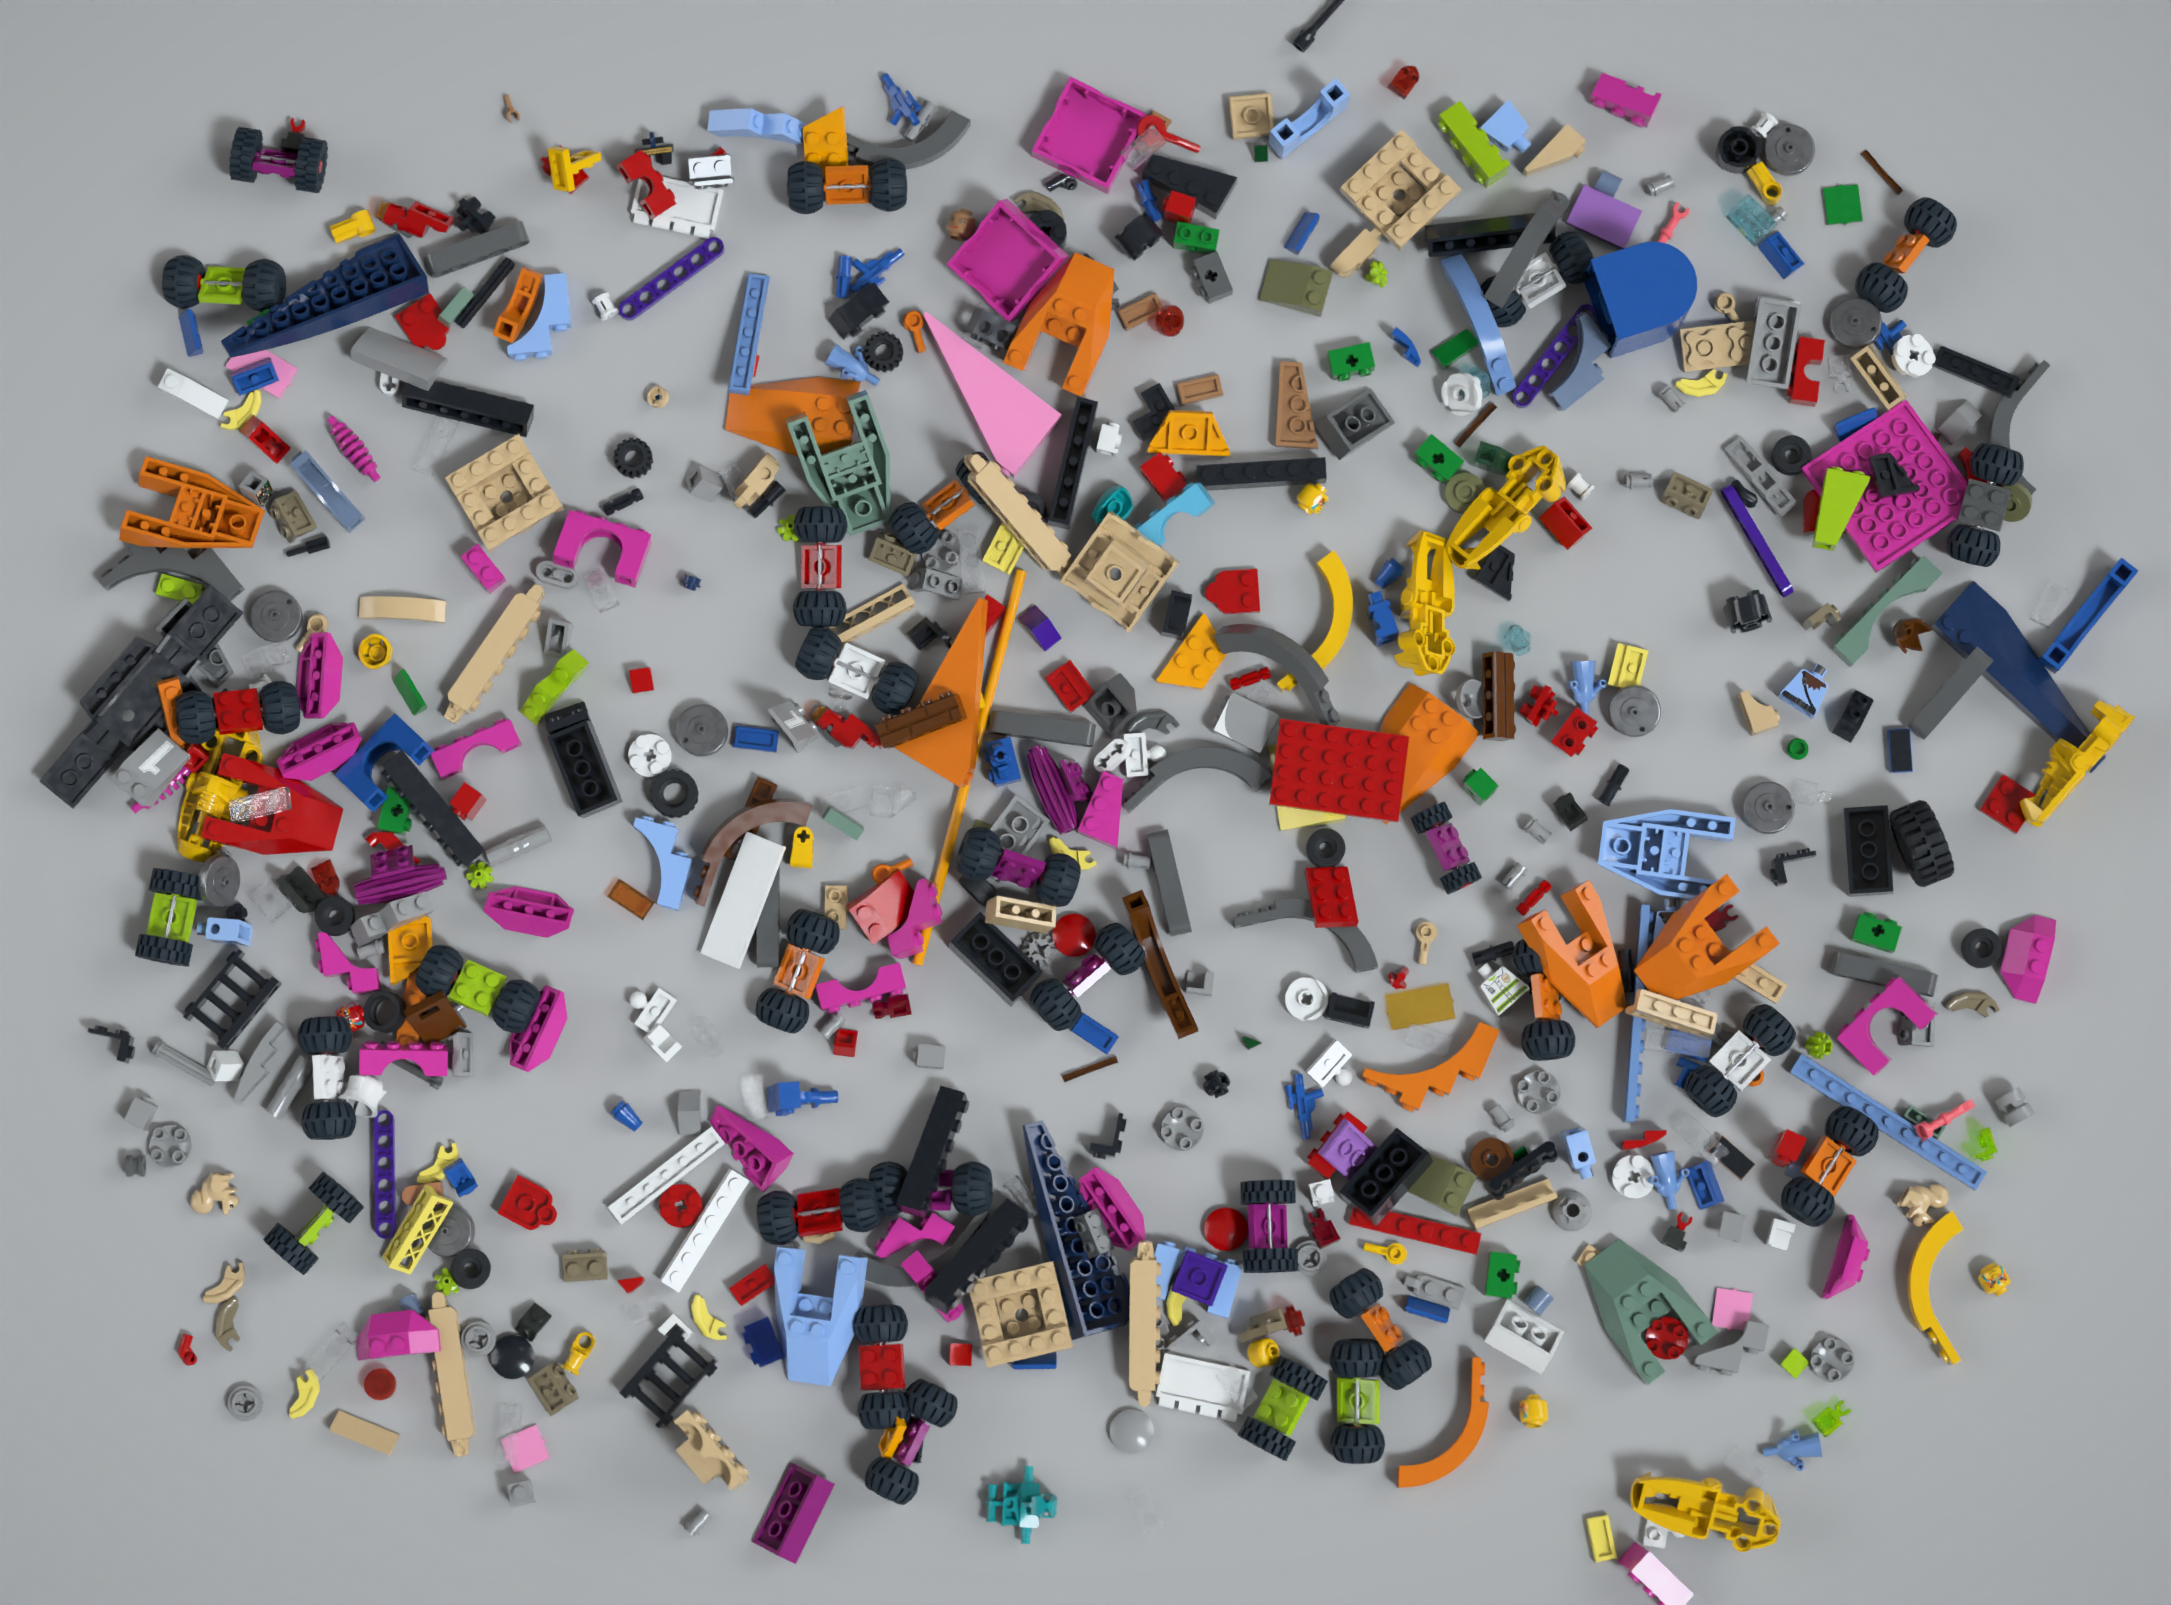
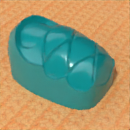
[1091,485,1134,526]

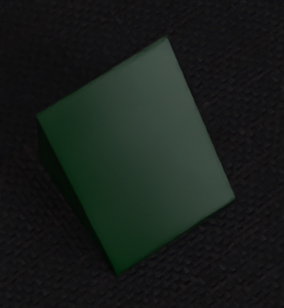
[1254,145,1268,162]
[1242,1036,1262,1050]
[1513,1146,1528,1162]

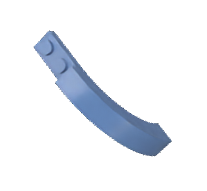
[1440,254,1517,396]

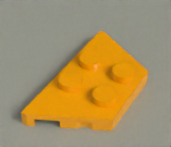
[803,106,849,179]
[1147,410,1230,456]
[1156,613,1227,690]
[386,903,433,985]

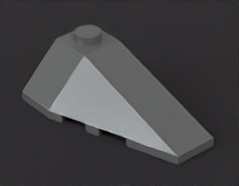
[154,598,234,688]

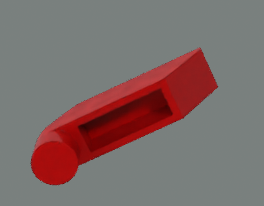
[365,832,421,864]

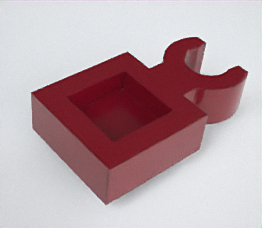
[1704,904,1738,932]
[872,993,912,1019]
[1306,1208,1341,1249]

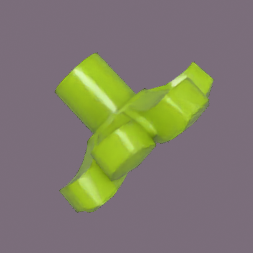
[1366,261,1388,288]
[777,515,799,542]
[466,862,494,889]
[435,1268,459,1296]

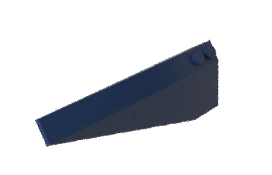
[221,234,429,358]
[1931,581,2106,773]
[1022,1120,1130,1340]

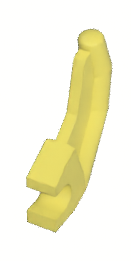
[1675,369,1728,397]
[221,390,262,431]
[1049,837,1097,871]
[417,1143,459,1184]
[1166,1283,1188,1326]
[691,1295,727,1340]
[289,1368,320,1419]

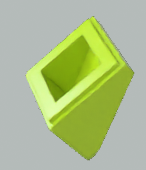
[1779,1348,1810,1379]

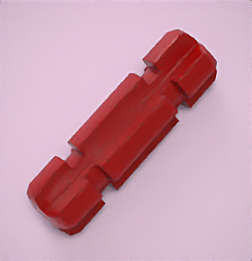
[1229,667,1271,690]
[1516,880,1552,916]

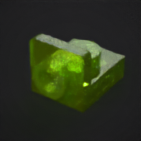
[1973,1127,1998,1162]

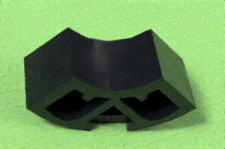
[828,282,889,340]

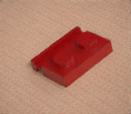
[1045,660,1095,713]

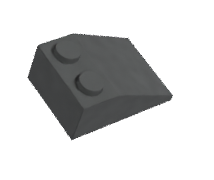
[1315,388,1395,461]

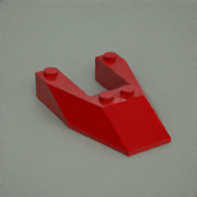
[200,753,343,855]

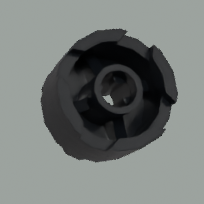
[1715,126,1761,174]
[1029,210,1067,249]
[1113,211,1163,261]
[1723,590,1772,634]

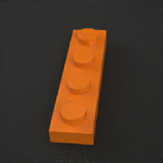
[156,676,189,750]
[396,972,427,1044]

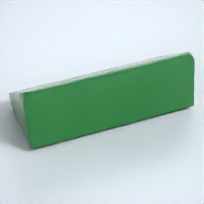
[1431,328,1479,370]
[393,669,428,716]

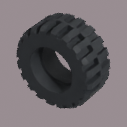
[1889,800,1955,887]

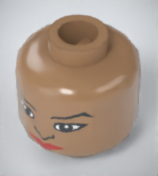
[946,209,977,242]

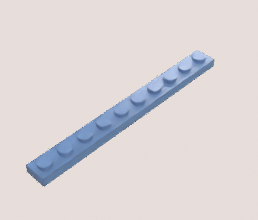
[1624,904,1654,1123]
[1789,1054,1987,1191]

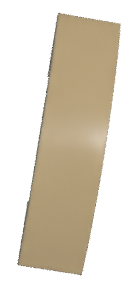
[359,596,446,623]

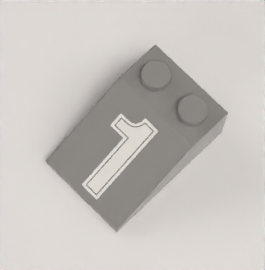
[767,701,818,753]
[111,729,191,806]

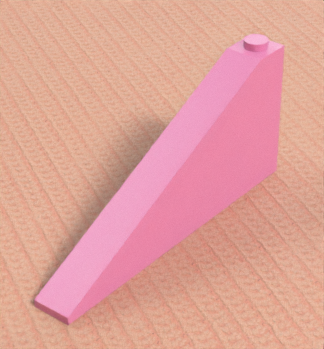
[923,312,1061,478]

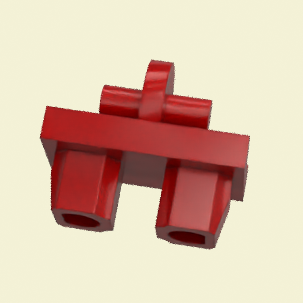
[1520,685,1559,727]

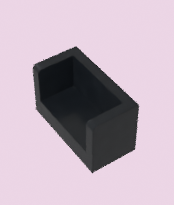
[1162,590,1193,640]
[1326,992,1375,1029]

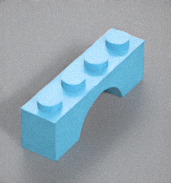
[1134,482,1216,547]

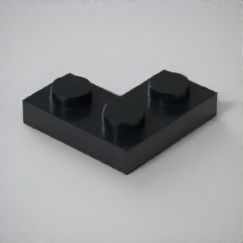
[1133,383,1175,441]

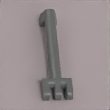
[380,1041,444,1090]

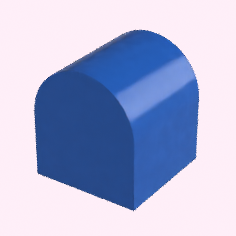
[1584,242,1697,359]

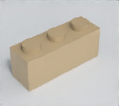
[1850,345,1908,410]
[985,896,1056,934]

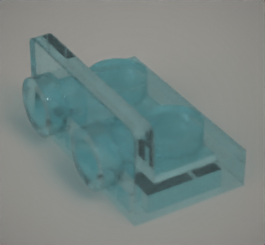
[1726,194,1778,247]

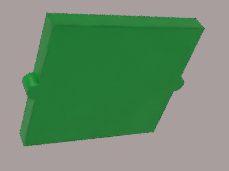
[1823,184,1863,226]

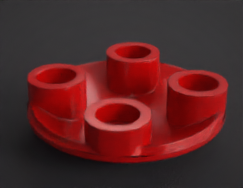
[1052,914,1096,957]
[1204,1207,1248,1251]
[1645,1316,1689,1360]

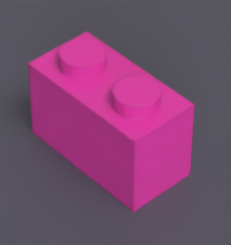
[461,543,507,594]

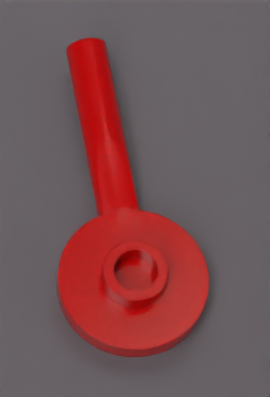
[1137,115,1201,153]

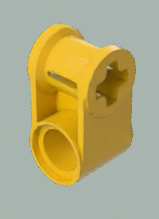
[790,826,814,869]

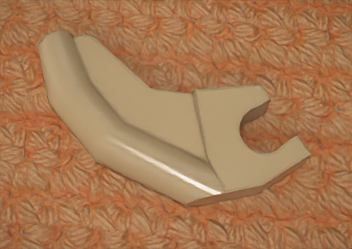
[203,1263,246,1304]

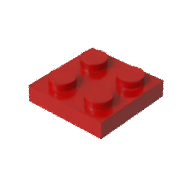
[1979,774,2035,834]

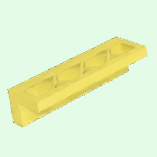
[382,1185,454,1275]

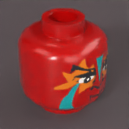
[335,1002,365,1033]

